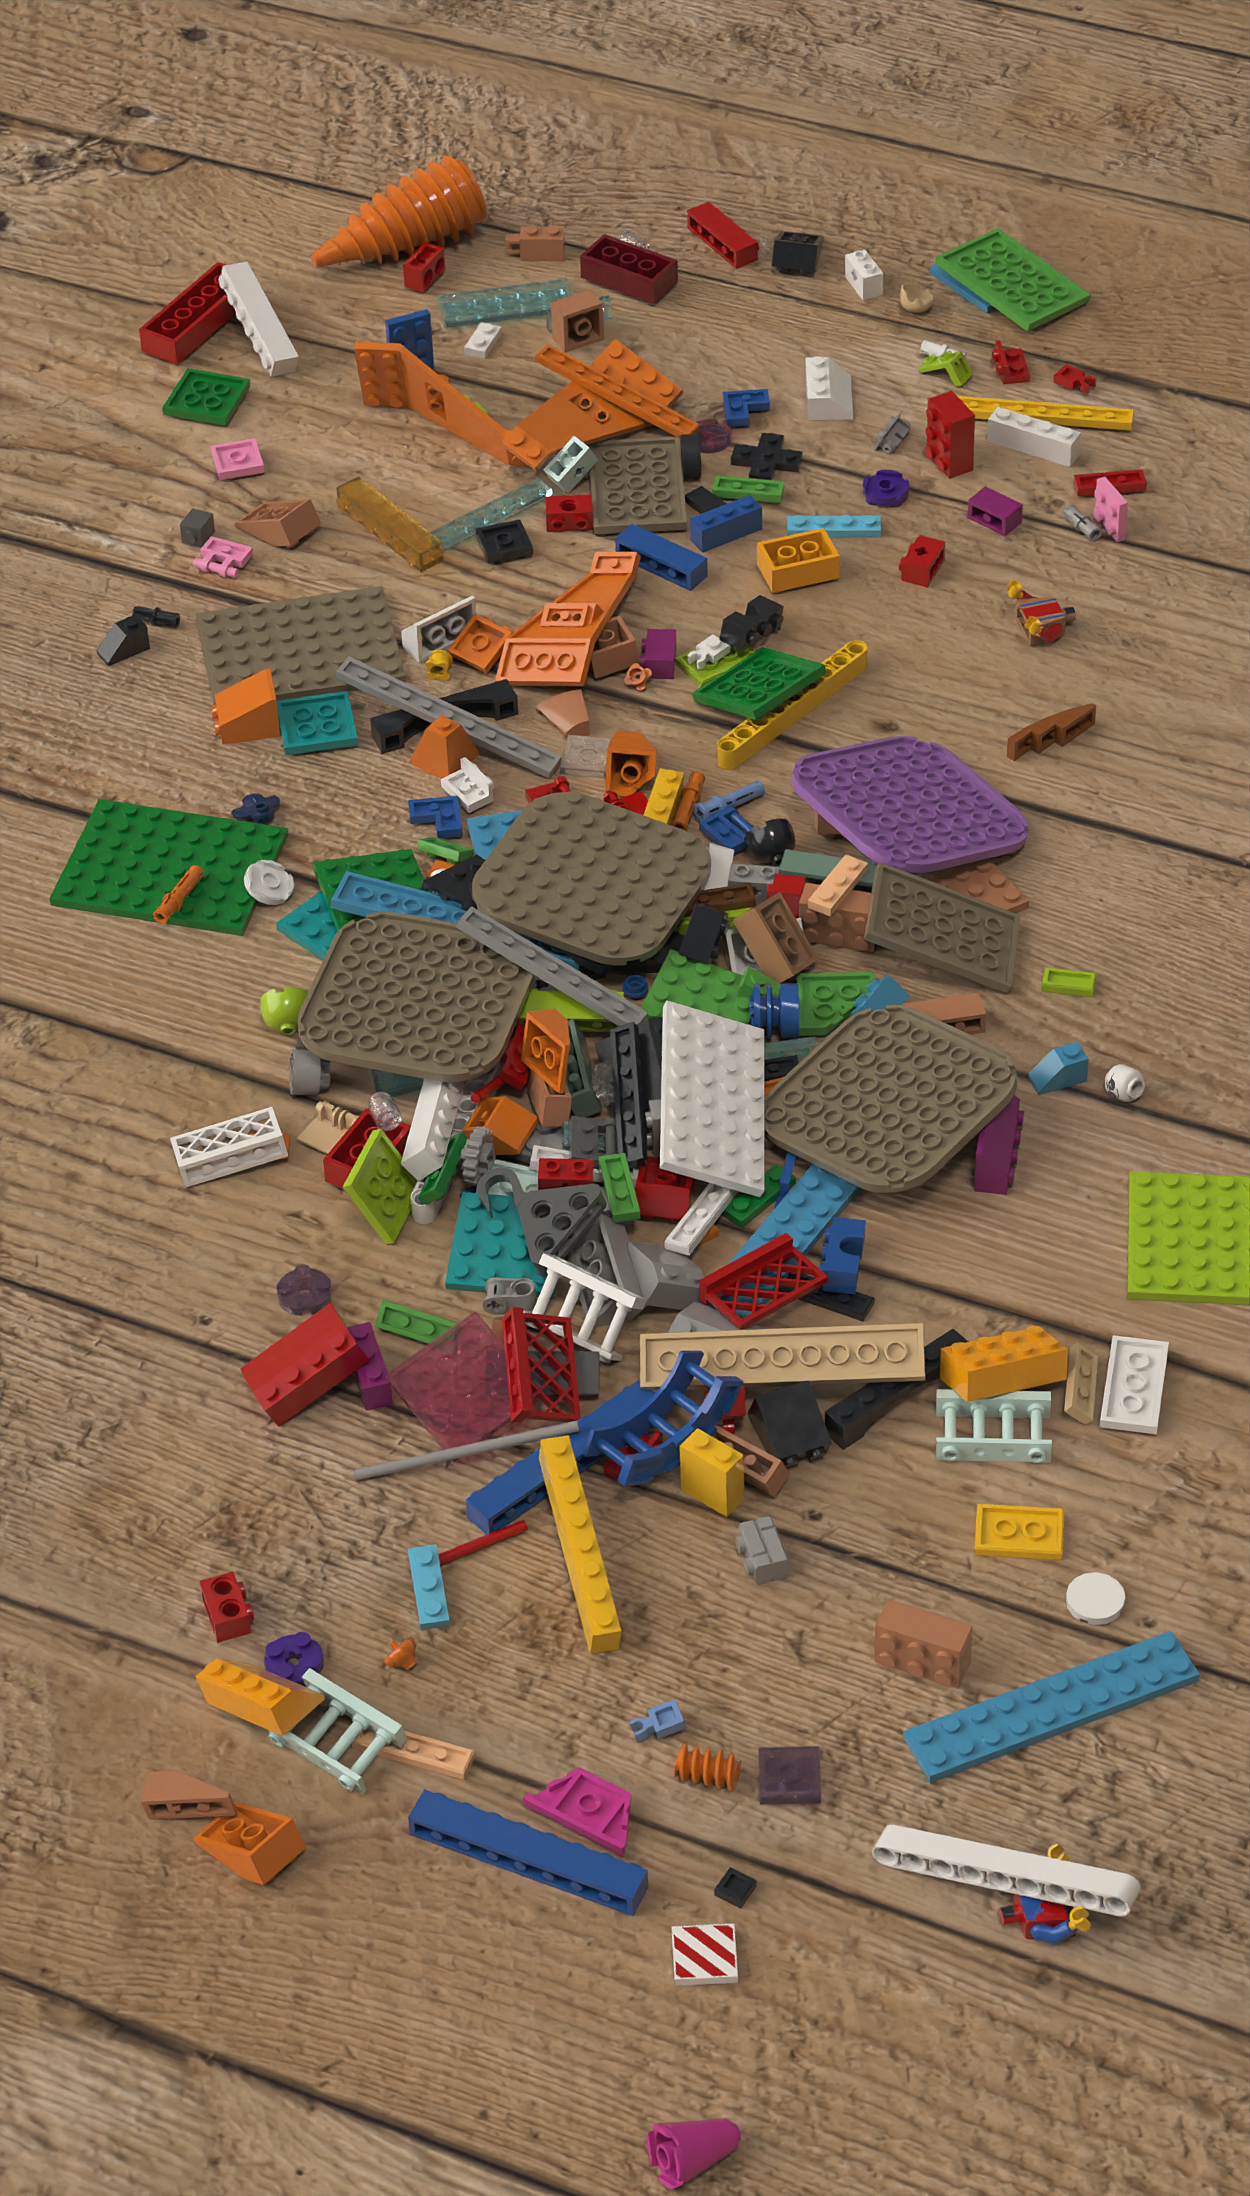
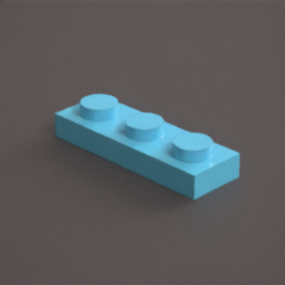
[408,1544,450,1630]

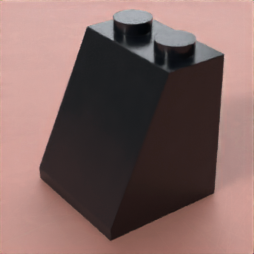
[747,1380,832,1468]

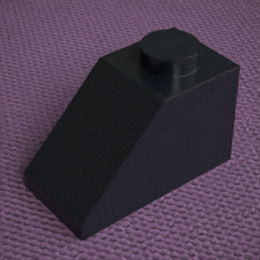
[96,614,150,667]

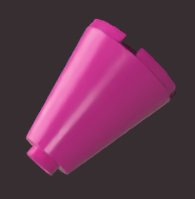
[647,2118,741,2189]

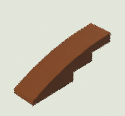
[1007,703,1096,761]

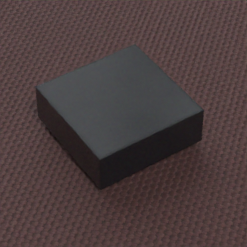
[714,1867,757,1909]

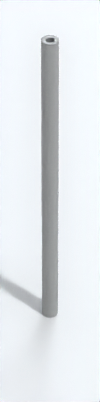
[354,1420,580,1481]

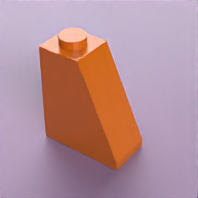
[410,715,479,779]
[605,730,657,796]

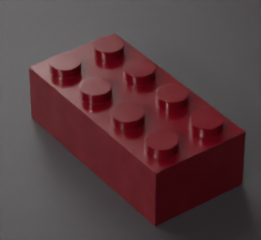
[580,234,678,304]

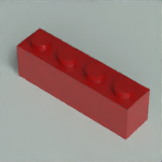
[687,201,759,269]

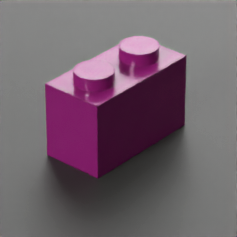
[968,486,1023,536]
[640,629,677,679]

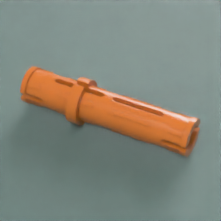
[672,771,705,831]
[153,865,204,924]

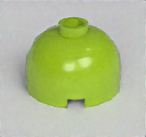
[260,987,308,1035]

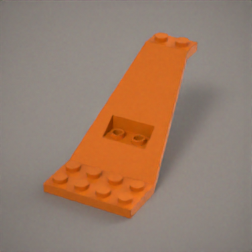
[501,339,683,472]
[354,341,528,467]
[495,552,641,686]

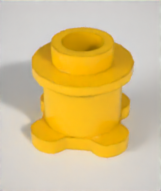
[425,650,453,681]

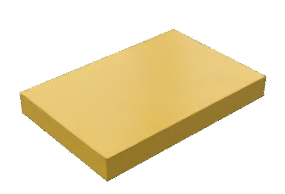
[974,1504,1064,1560]

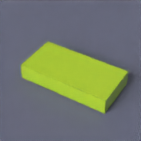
[1041,967,1097,998]

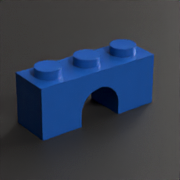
[819,1217,866,1295]

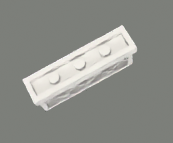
[170,1107,288,1188]

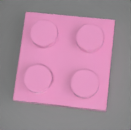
[210,438,264,480]
[1093,477,1128,542]

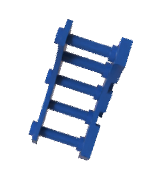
[583,1351,744,1486]

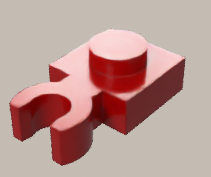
[1054,364,1096,394]

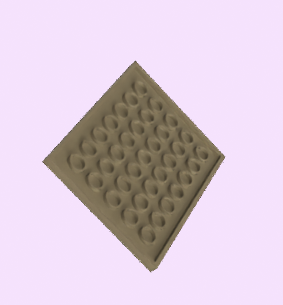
[195,586,406,705]

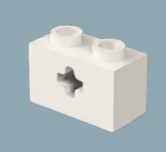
[845,250,883,300]

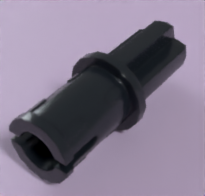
[132,606,180,628]

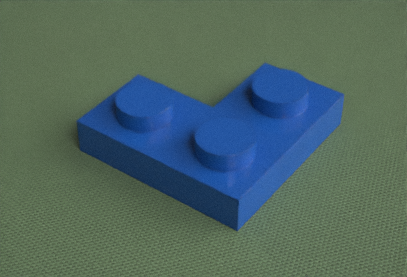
[723,389,770,427]
[408,795,463,838]

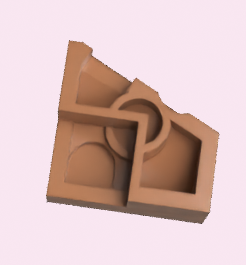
[536,689,590,738]

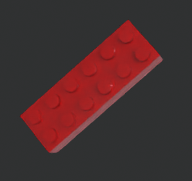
[139,262,236,364]

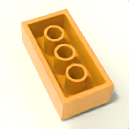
[940,1326,1068,1402]

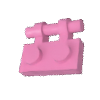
[193,536,253,578]

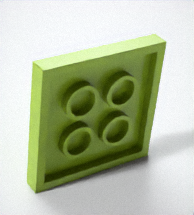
[343,1129,418,1244]

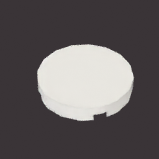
[244,860,295,905]
[1066,1572,1125,1625]

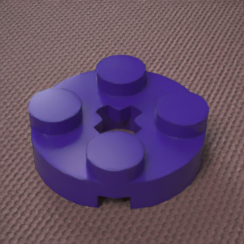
[863,470,909,508]
[264,1632,324,1687]

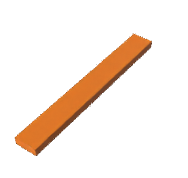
[535,344,700,438]

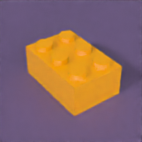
[757,528,840,593]

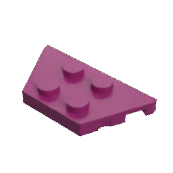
[523,1767,631,1856]

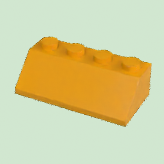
[195,1658,325,1736]

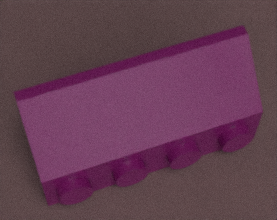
[975,1094,1024,1195]

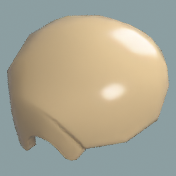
[900,283,934,313]

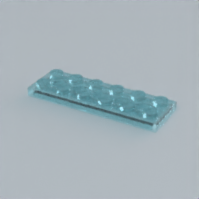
[437,278,572,328]

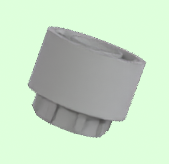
[289,1050,330,1095]

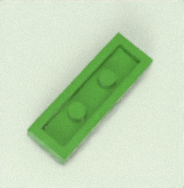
[712,475,785,503]
[598,1153,640,1223]
[375,1300,461,1350]

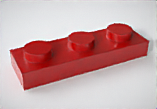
[1074,469,1147,497]

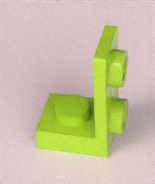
[918,351,973,387]

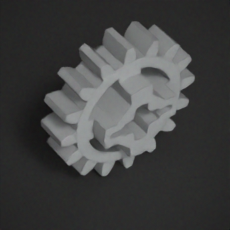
[460,1126,496,1186]

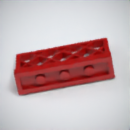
[699,1233,828,1330]
[502,1307,581,1423]

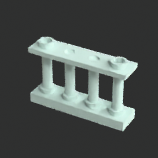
[936,1389,1052,1463]
[268,1668,407,1795]

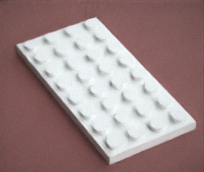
[660,1000,764,1197]

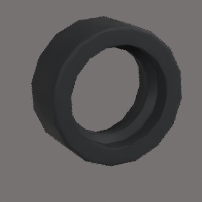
[680,434,701,478]

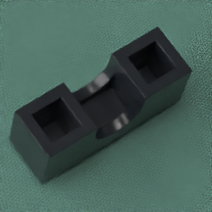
[719,595,784,651]

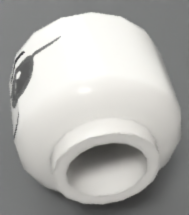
[1105,1064,1145,1102]

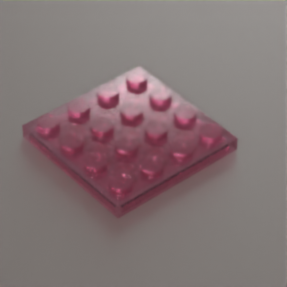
[385,1311,544,1462]

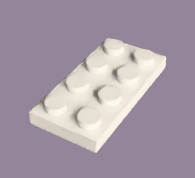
[1100,1335,1169,1434]

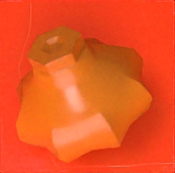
[384,1637,417,1670]

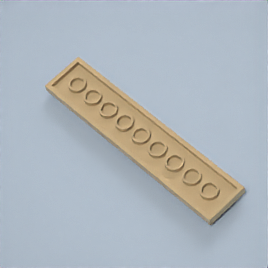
[640,1323,925,1391]

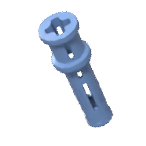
[693,781,765,822]

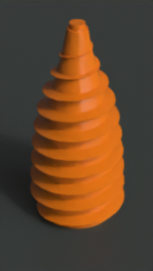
[311,155,487,267]

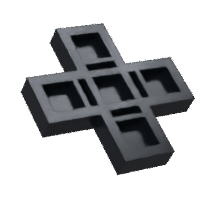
[731,433,803,480]

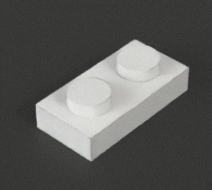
[464,322,502,359]

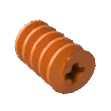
[674,1742,741,1792]

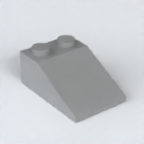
[627,1241,704,1310]

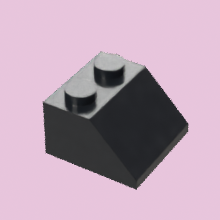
[679,903,730,964]

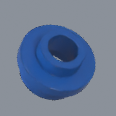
[622,975,648,998]

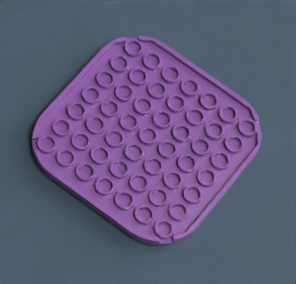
[791,736,1029,875]

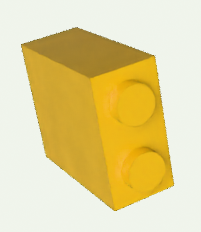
[680,1428,744,1517]

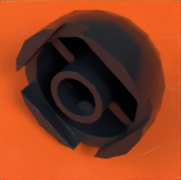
[744,818,796,866]

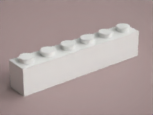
[219,262,299,377]
[401,1079,465,1181]

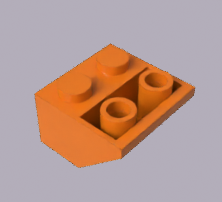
[462,1096,539,1155]

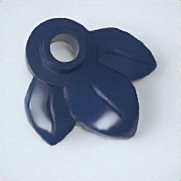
[231,793,280,824]

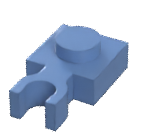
[629,1699,686,1743]

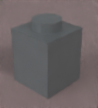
[180,508,215,548]

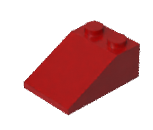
[635,1156,695,1222]

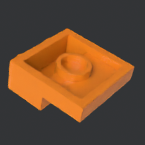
[447,614,513,674]

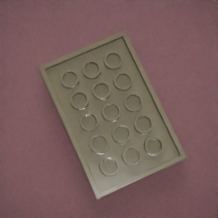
[588,436,687,535]
[864,862,1021,993]

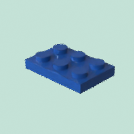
[385,309,434,369]

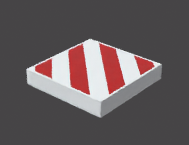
[672,1923,738,1986]

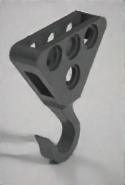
[477,1168,607,1277]

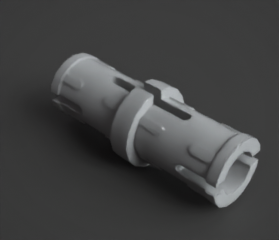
[1063,505,1102,541]

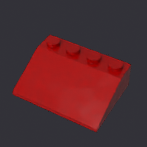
[240,1302,370,1427]

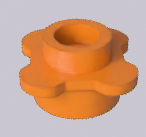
[624,663,652,691]

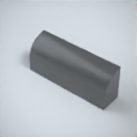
[485,1351,600,1395]

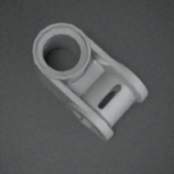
[482,1277,537,1314]

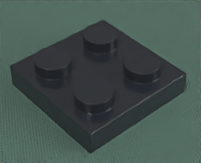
[475,519,533,564]

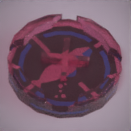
[696,419,732,453]

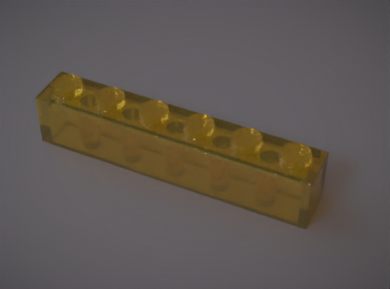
[336,476,444,572]

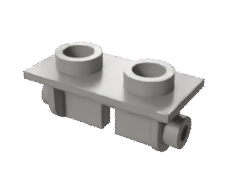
[874,411,911,453]

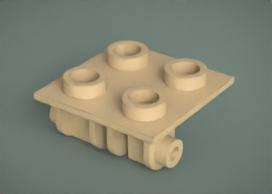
[296,1101,359,1154]

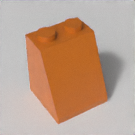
[211,668,280,745]

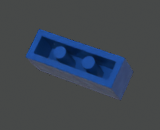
[690,495,762,553]

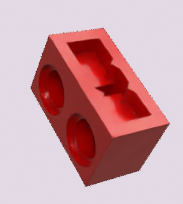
[403,242,445,292]
[199,1571,254,1643]

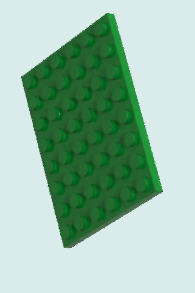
[49,799,289,936]

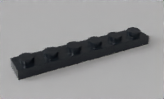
[610,1022,648,1168]

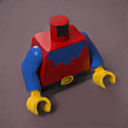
[999,1844,1091,1945]

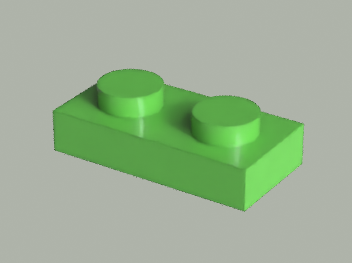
[417,837,474,864]
[739,966,781,996]

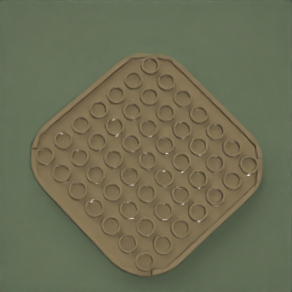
[472,791,711,965]
[298,912,535,1084]
[764,1005,1018,1193]

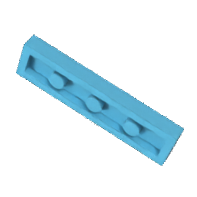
[787,515,881,538]

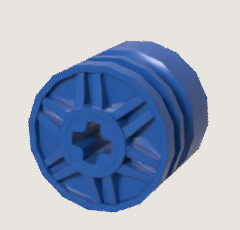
[750,984,799,1039]

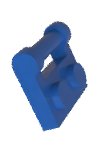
[699,806,760,854]

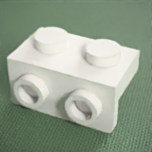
[441,757,494,813]

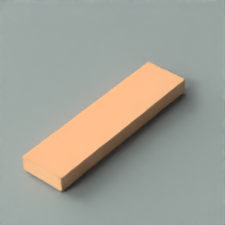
[352,1728,475,1780]

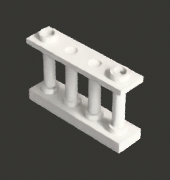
[523,1253,647,1363]

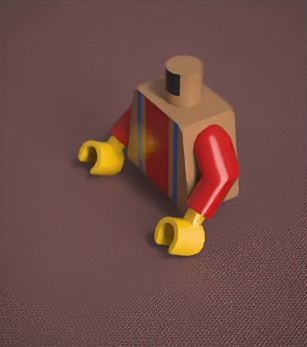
[1007,579,1076,647]

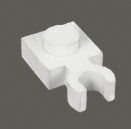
[688,634,730,670]

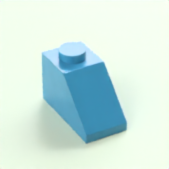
[1028,1042,1089,1095]

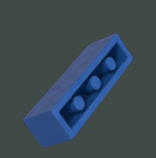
[615,524,708,591]

